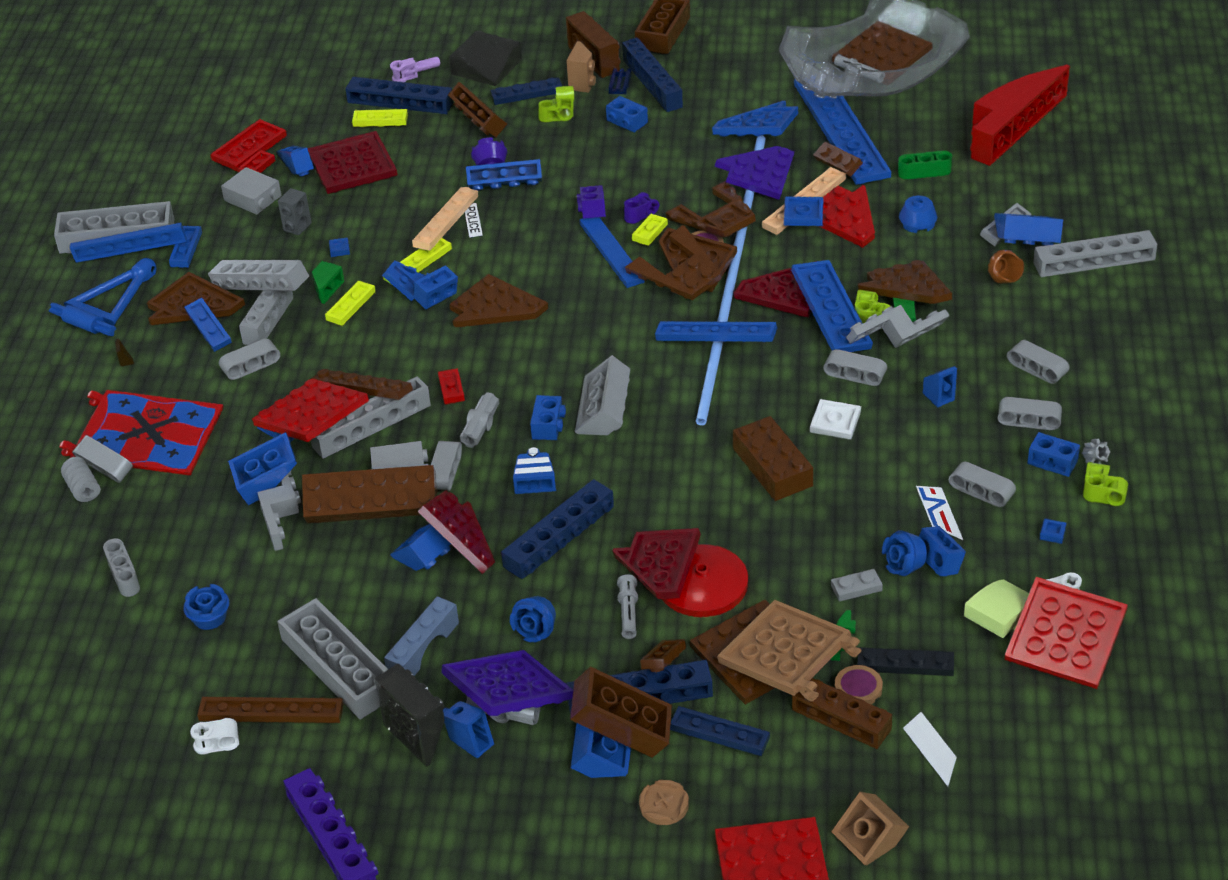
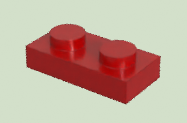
[237,150,276,173]
[438,368,465,404]

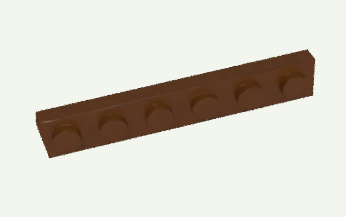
[311,369,413,400]
[197,697,344,723]

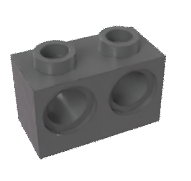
[278,188,312,235]

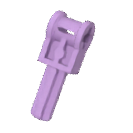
[390,57,440,82]

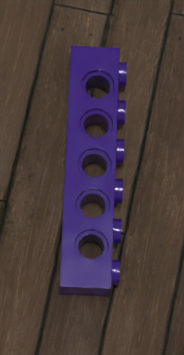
[283,768,379,880]

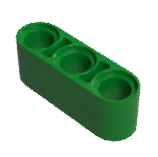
[898,151,952,179]

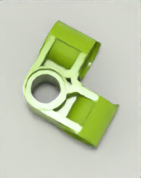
[538,86,574,122]
[855,290,891,329]
[1083,462,1128,506]

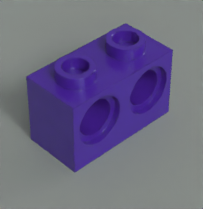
[577,185,606,219]

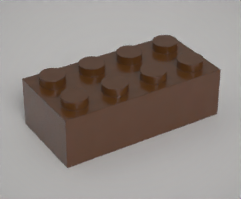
[635,0,690,54]
[566,11,621,78]
[733,416,813,501]
[570,666,672,758]

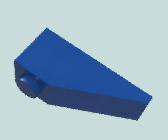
[276,145,314,176]

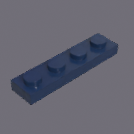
[490,77,562,105]
[670,706,770,756]

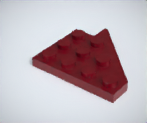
[734,261,817,318]
[418,490,495,574]
[612,528,701,599]

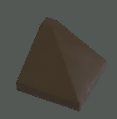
[115,338,134,367]

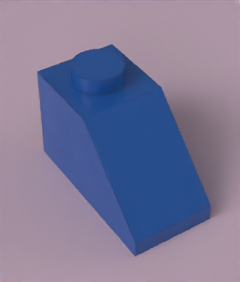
[923,366,957,408]

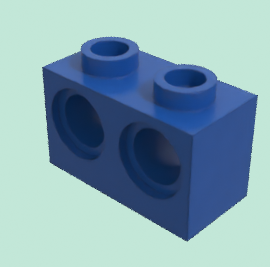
[606,96,648,133]
[414,265,458,309]
[530,395,566,440]
[1028,432,1080,477]
[919,526,966,576]

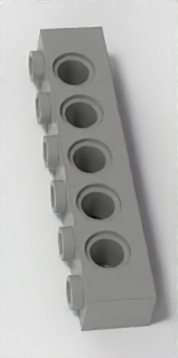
[1033,230,1157,277]
[208,260,309,291]
[311,376,431,459]

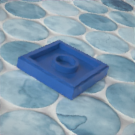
[784,197,823,226]

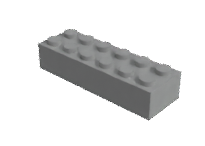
[54,201,175,253]
[277,598,399,719]

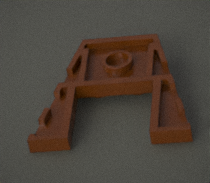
[666,181,756,238]
[625,225,722,300]

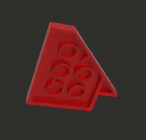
[819,185,875,248]

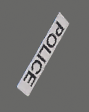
[465,203,483,237]

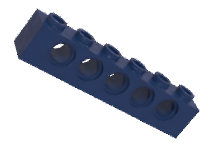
[622,38,683,112]
[345,77,454,114]
[501,479,614,579]
[565,660,713,716]

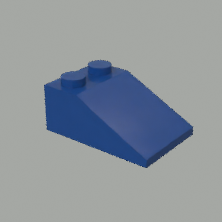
[228,432,297,505]

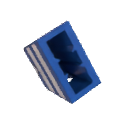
[513,448,556,494]

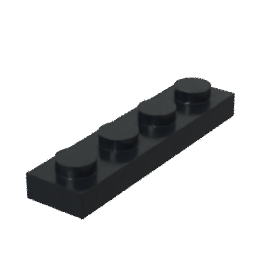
[858,647,954,676]

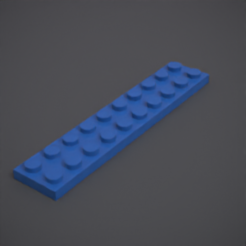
[794,73,891,185]

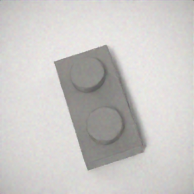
[831,569,883,602]

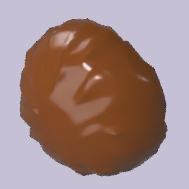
[988,250,1024,284]

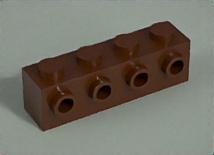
[448,82,507,137]
[792,678,892,749]

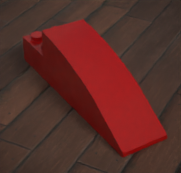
[970,65,1070,166]

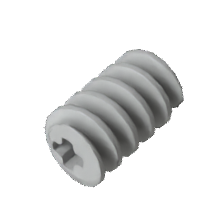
[61,457,101,502]

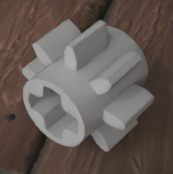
[1082,439,1110,464]

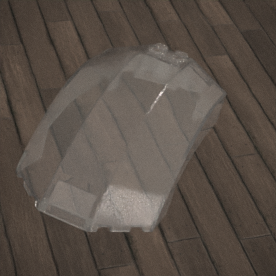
[779,0,970,99]

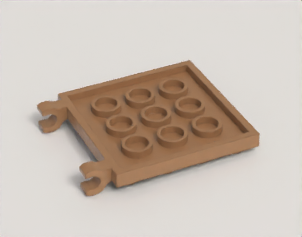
[717,600,861,701]

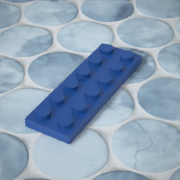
[791,260,873,352]

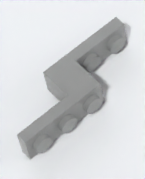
[846,305,950,348]
[257,471,301,551]

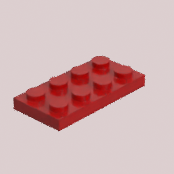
[210,119,287,172]

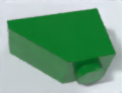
[312,261,344,304]

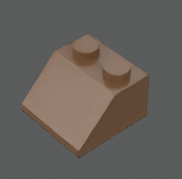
[566,41,596,93]
[832,792,909,865]

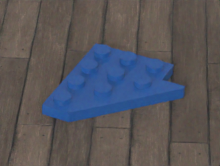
[712,101,799,136]

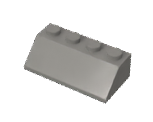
[575,355,630,435]

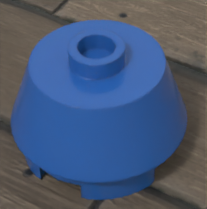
[899,196,938,233]
[882,530,927,576]
[184,584,229,630]
[510,596,556,642]

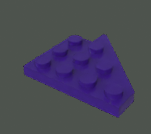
[714,146,795,200]

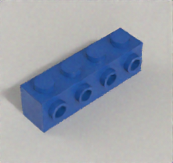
[466,159,542,191]

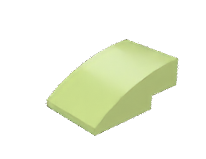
[964,579,1029,638]

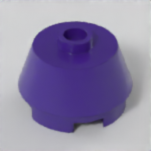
[471,137,507,166]

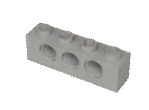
[239,290,293,345]

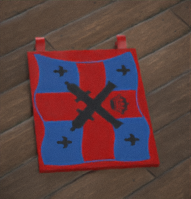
[59,390,224,475]

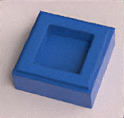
[329,238,350,257]
[1040,519,1067,544]

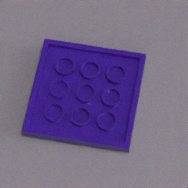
[441,650,573,716]

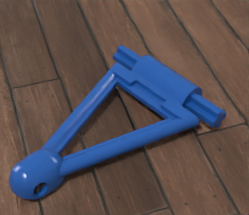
[49,258,157,336]

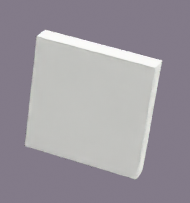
[810,399,861,439]

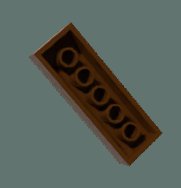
[302,465,437,524]

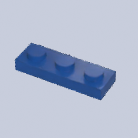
[169,226,202,268]
[185,298,232,352]

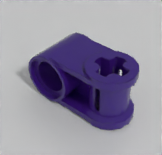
[624,192,660,224]

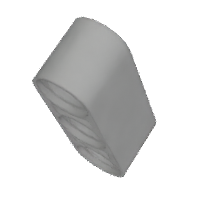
[219,338,280,380]
[1007,340,1069,384]
[823,349,887,386]
[998,397,1062,430]
[72,435,133,483]
[431,441,462,491]
[949,462,1016,507]
[103,538,140,597]

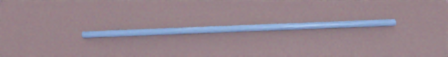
[696,135,766,425]

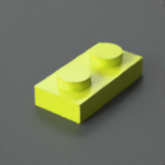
[632,214,668,246]

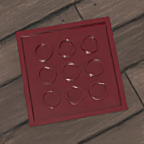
[307,131,398,194]

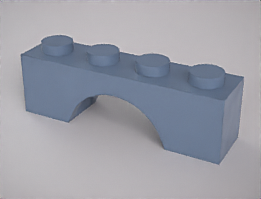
[384,596,459,685]

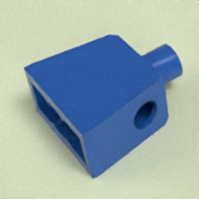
[439,701,494,758]

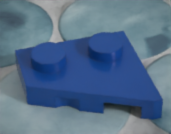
[382,260,429,301]

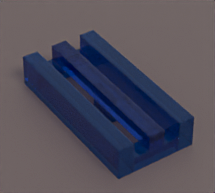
[609,68,631,94]

